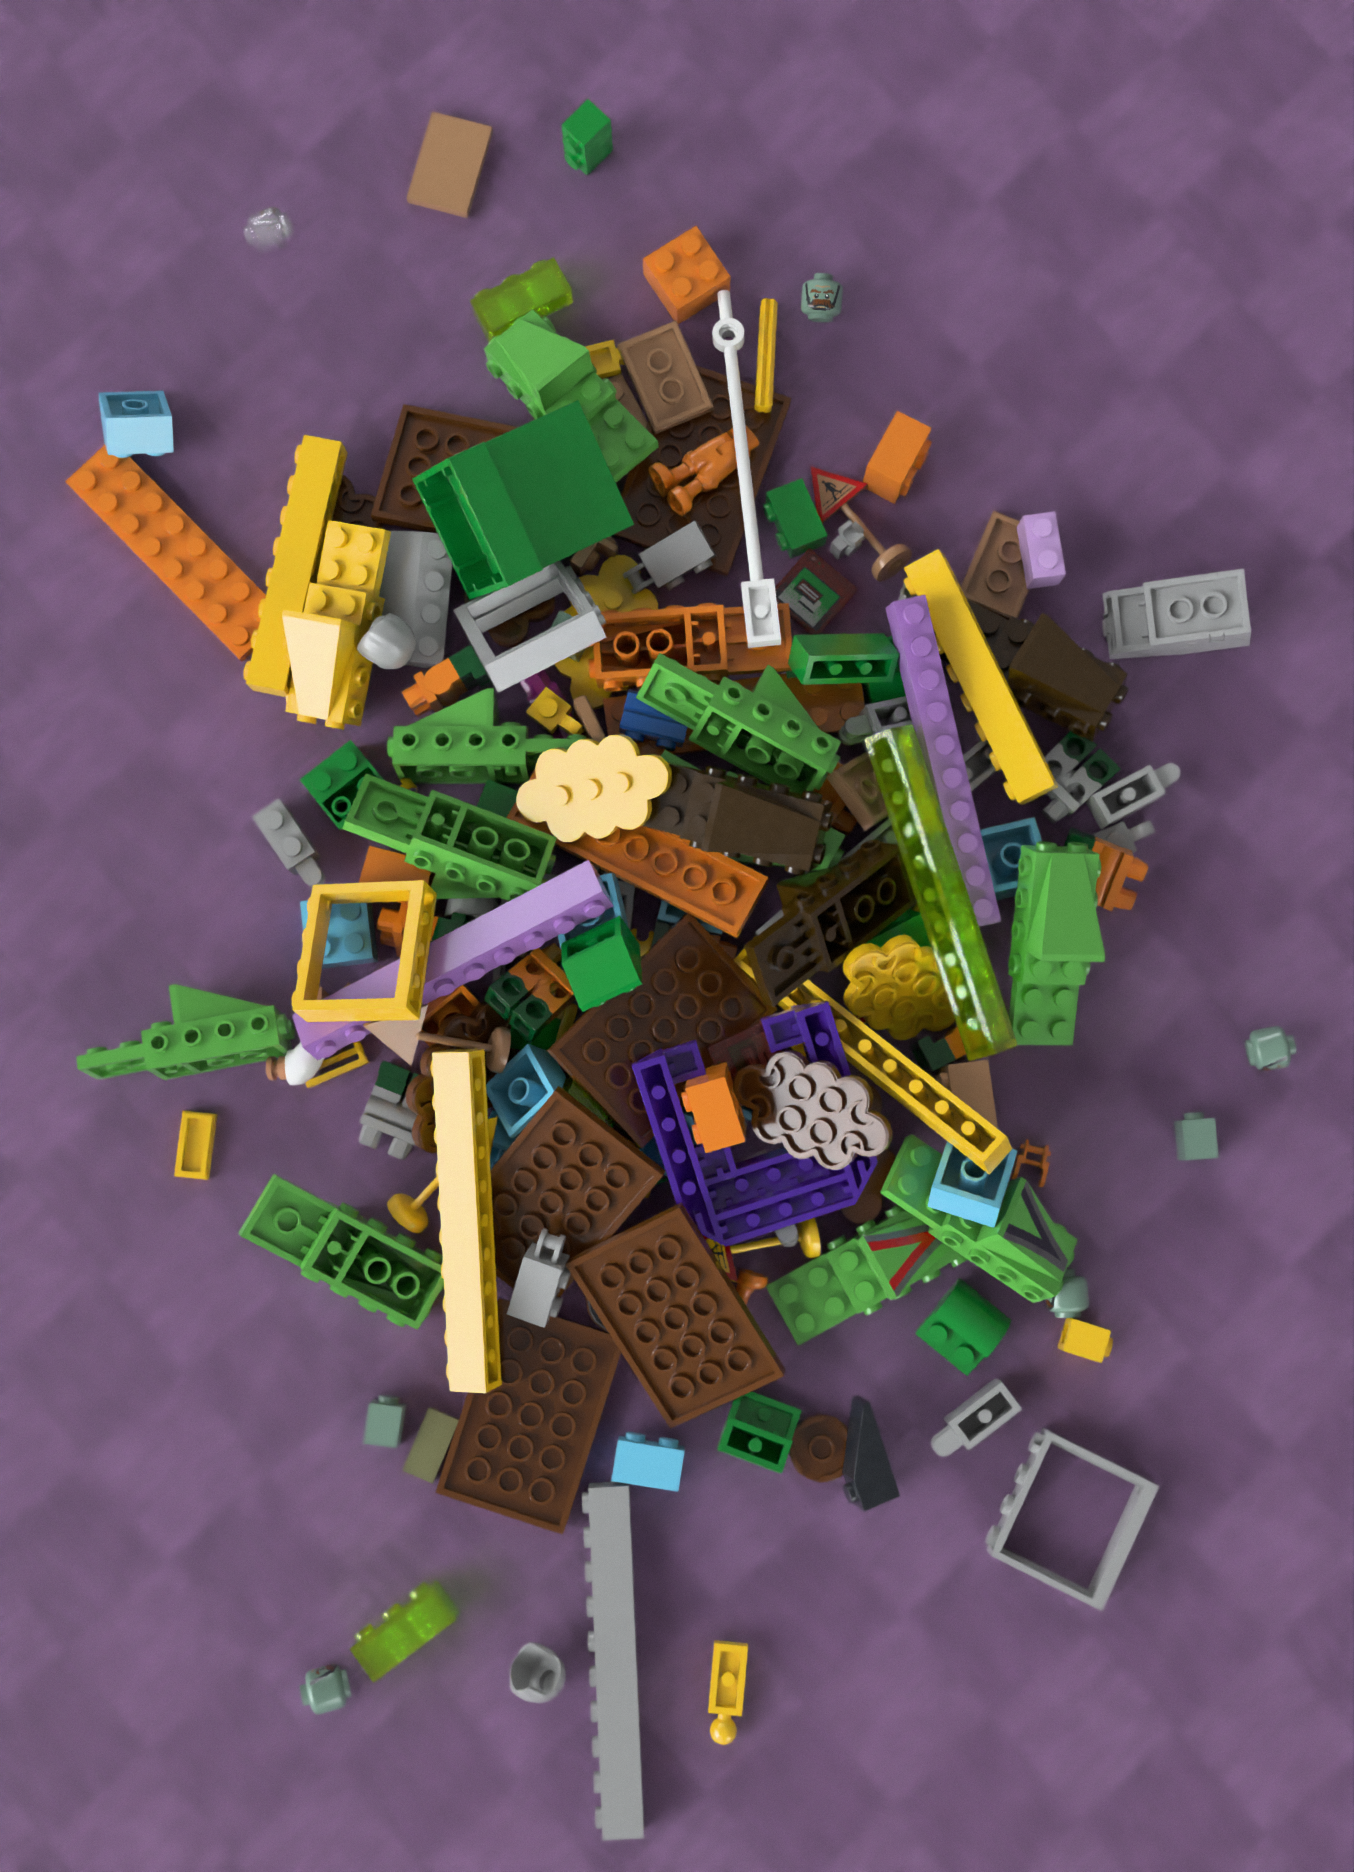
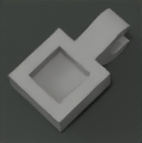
[830,520,865,560]
[1093,820,1155,853]

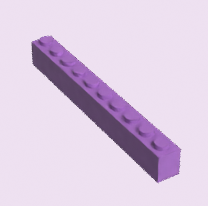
[886,595,1001,930]
[292,860,613,1060]

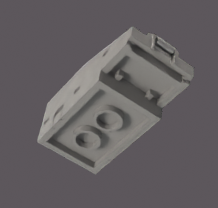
[1102,569,1251,659]

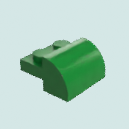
[915,1277,1011,1376]
[717,1391,802,1474]

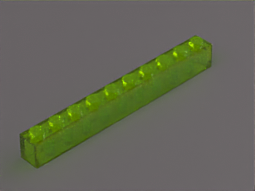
[864,725,1018,1061]

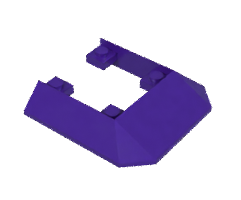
[631,1001,878,1246]

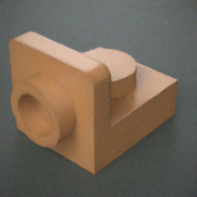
[570,536,618,577]

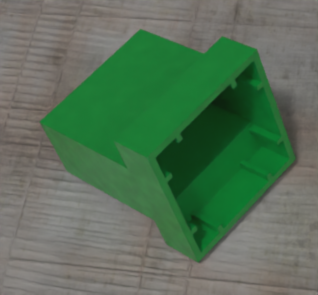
[412,400,634,600]

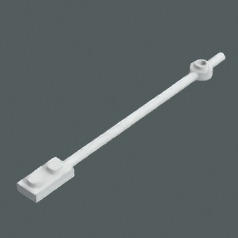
[712,290,781,648]

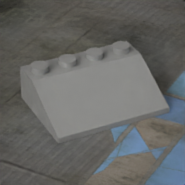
[379,531,452,668]

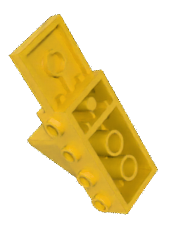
[282,520,391,730]

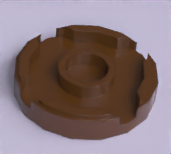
[789,1413,848,1483]

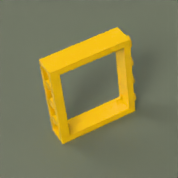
[292,880,437,1022]

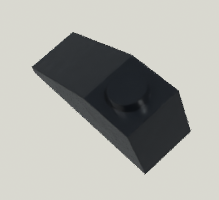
[842,1395,900,1512]

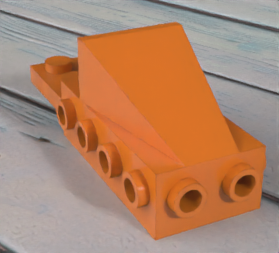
[588,603,792,692]

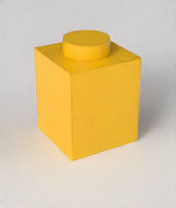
[1057,1318,1113,1363]

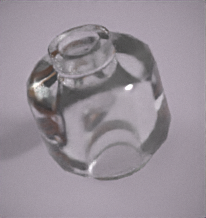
[244,206,294,253]

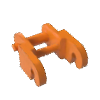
[1011,1139,1051,1188]

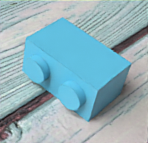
[611,1432,685,1492]

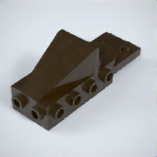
[934,600,1129,742]
[642,762,834,875]
[744,840,917,1006]

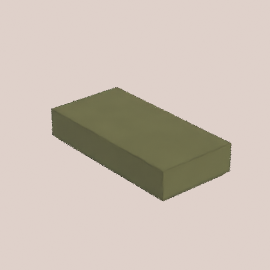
[402,1407,459,1484]

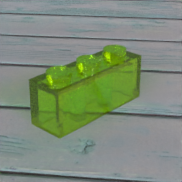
[470,257,573,342]
[350,1580,460,1683]

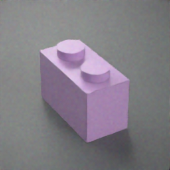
[1017,511,1066,589]

